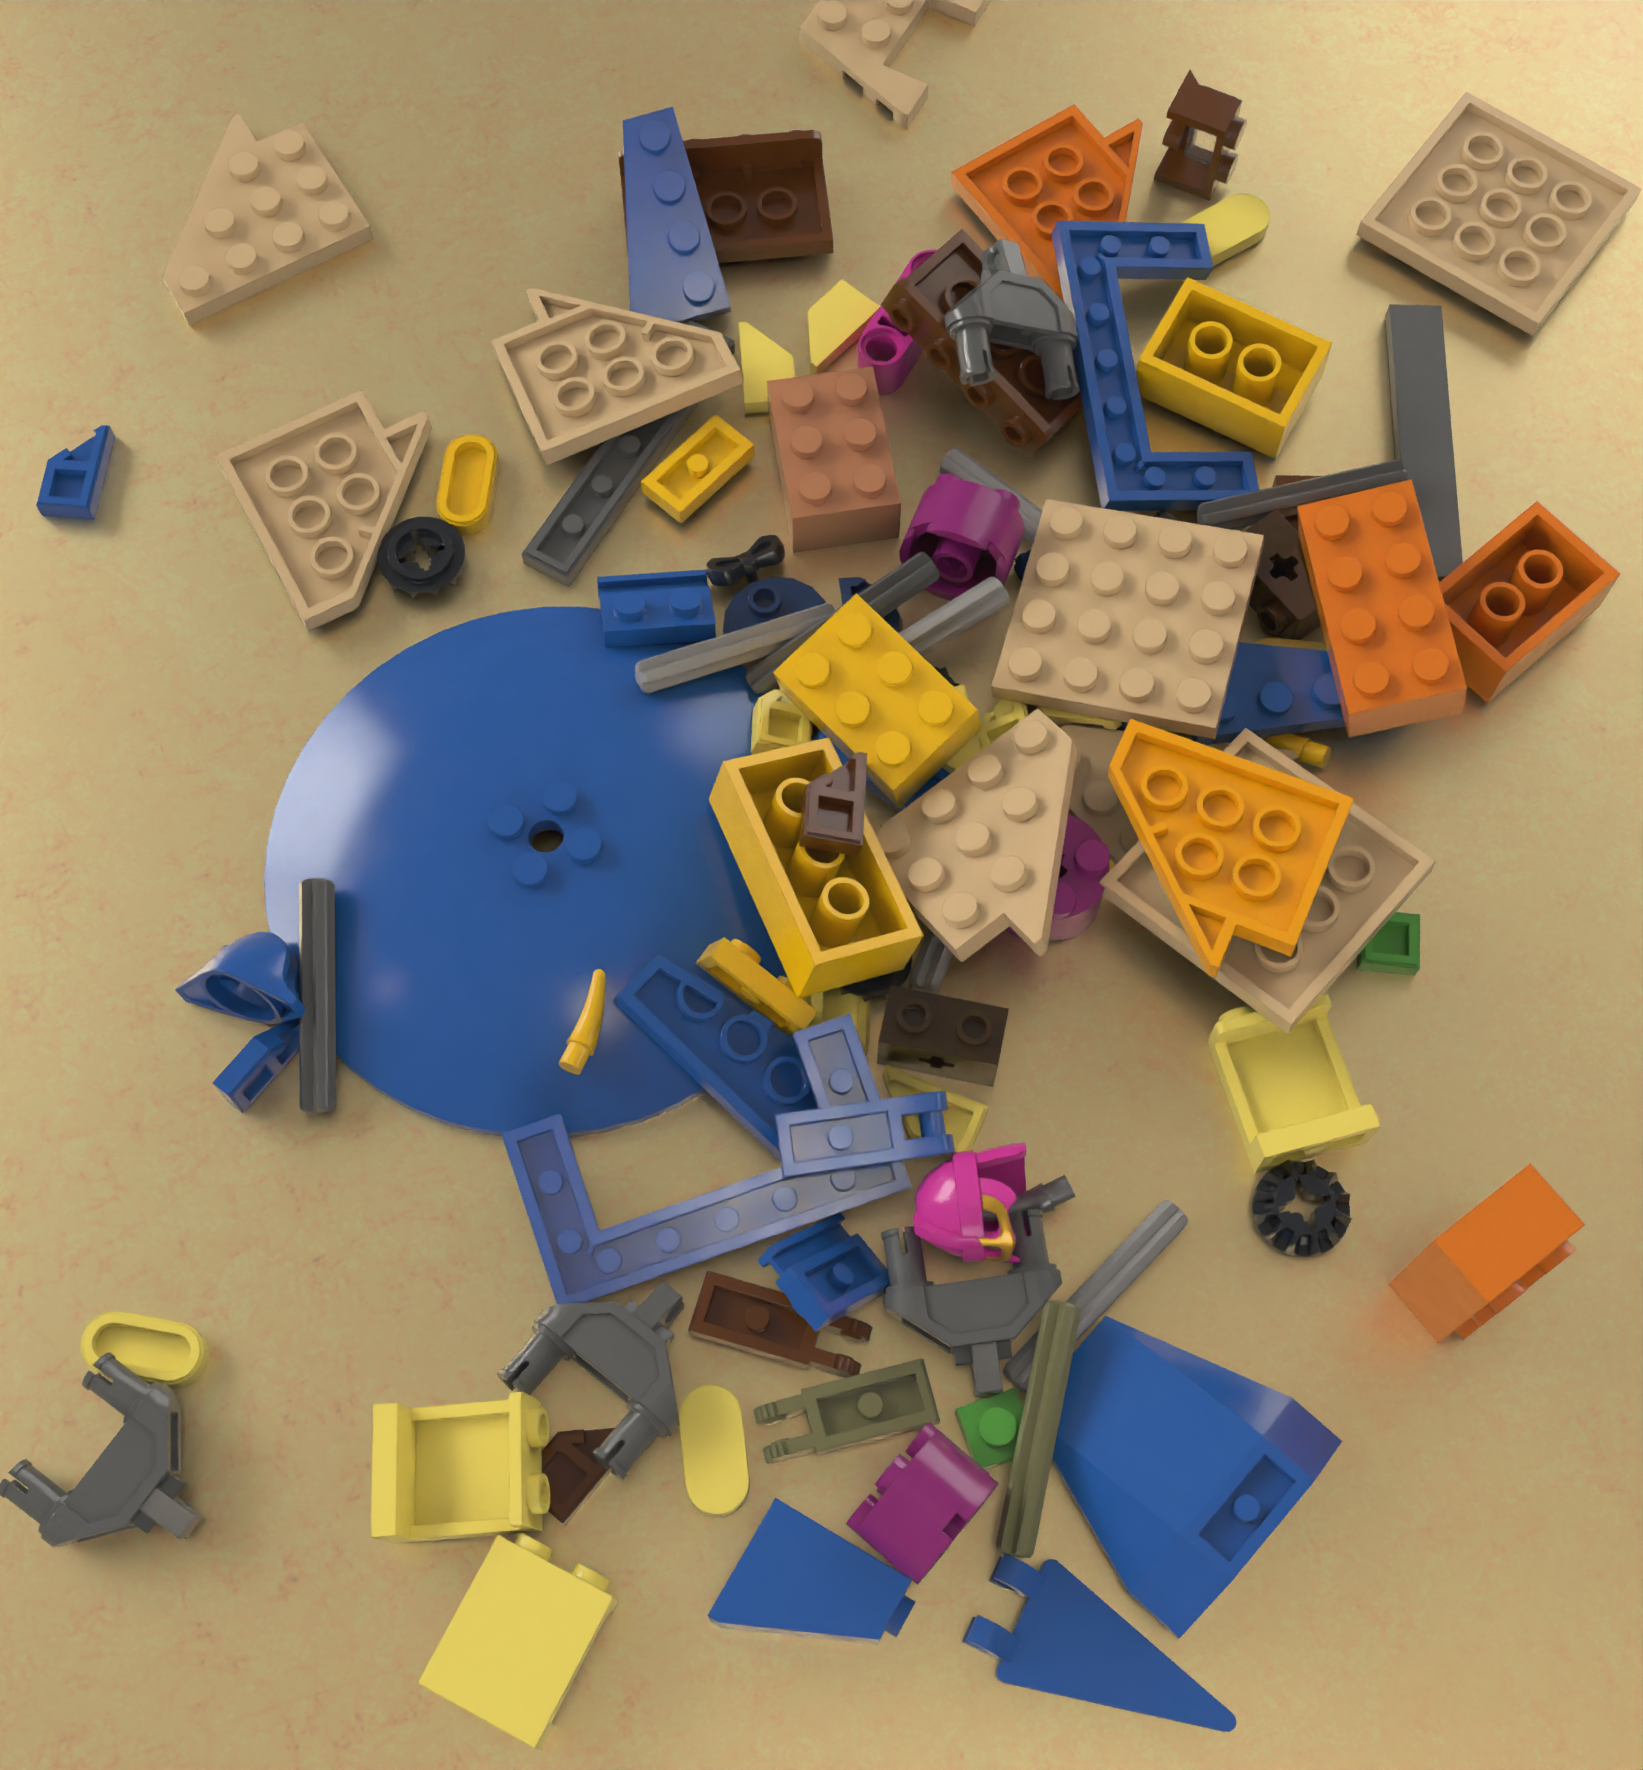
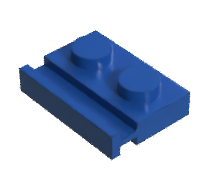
[597,569,716,647]
[757,1213,890,1332]

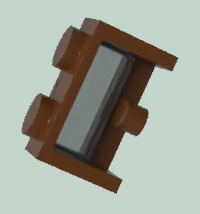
[1154,70,1247,201]

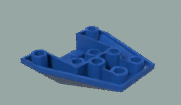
[1052,1316,1342,1639]

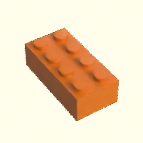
[1297,479,1467,738]

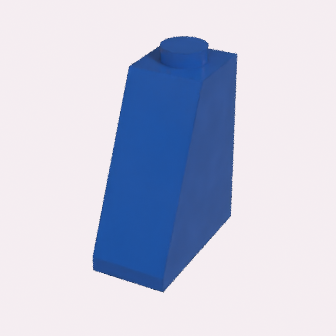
[707,1498,916,1645]

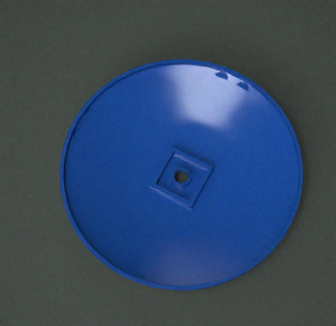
[264,606,788,1138]

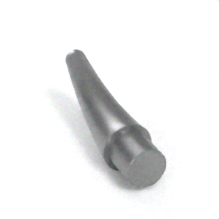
[982,1175,1076,1221]

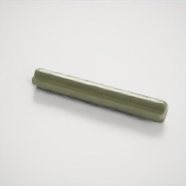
[996,1300,1081,1558]

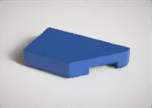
[36,425,115,520]
[213,1018,299,1113]

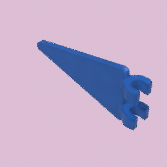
[962,1553,1236,1732]

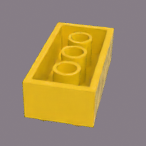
[709,737,924,999]

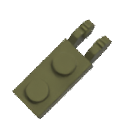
[753,1359,940,1464]

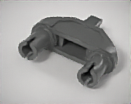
[944,239,1080,400]
[881,1209,1062,1397]
[497,1281,684,1481]
[0,1352,204,1547]

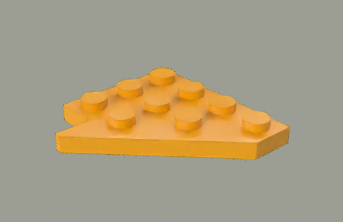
[1108,718,1354,978]

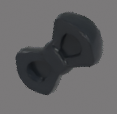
[706,535,785,586]

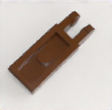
[688,1271,873,1378]

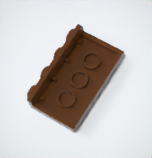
[618,130,833,263]
[881,229,1083,459]

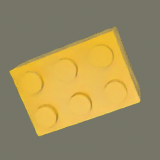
[1136,277,1332,459]
[773,593,981,808]

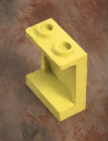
[1207,993,1381,1174]
[371,1392,550,1544]
[418,1532,618,1750]

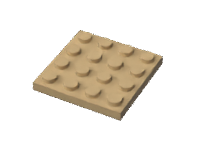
[1356,92,1642,336]
[991,499,1264,739]
[1100,728,1436,1034]

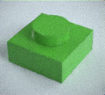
[955,1387,1023,1470]

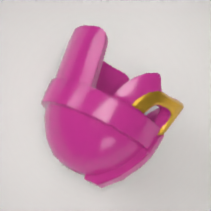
[913,1142,1027,1263]

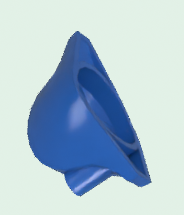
[175,932,305,1024]

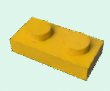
[641,414,755,524]
[696,937,818,1035]

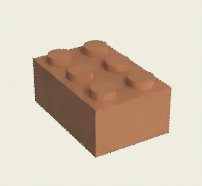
[767,366,901,553]

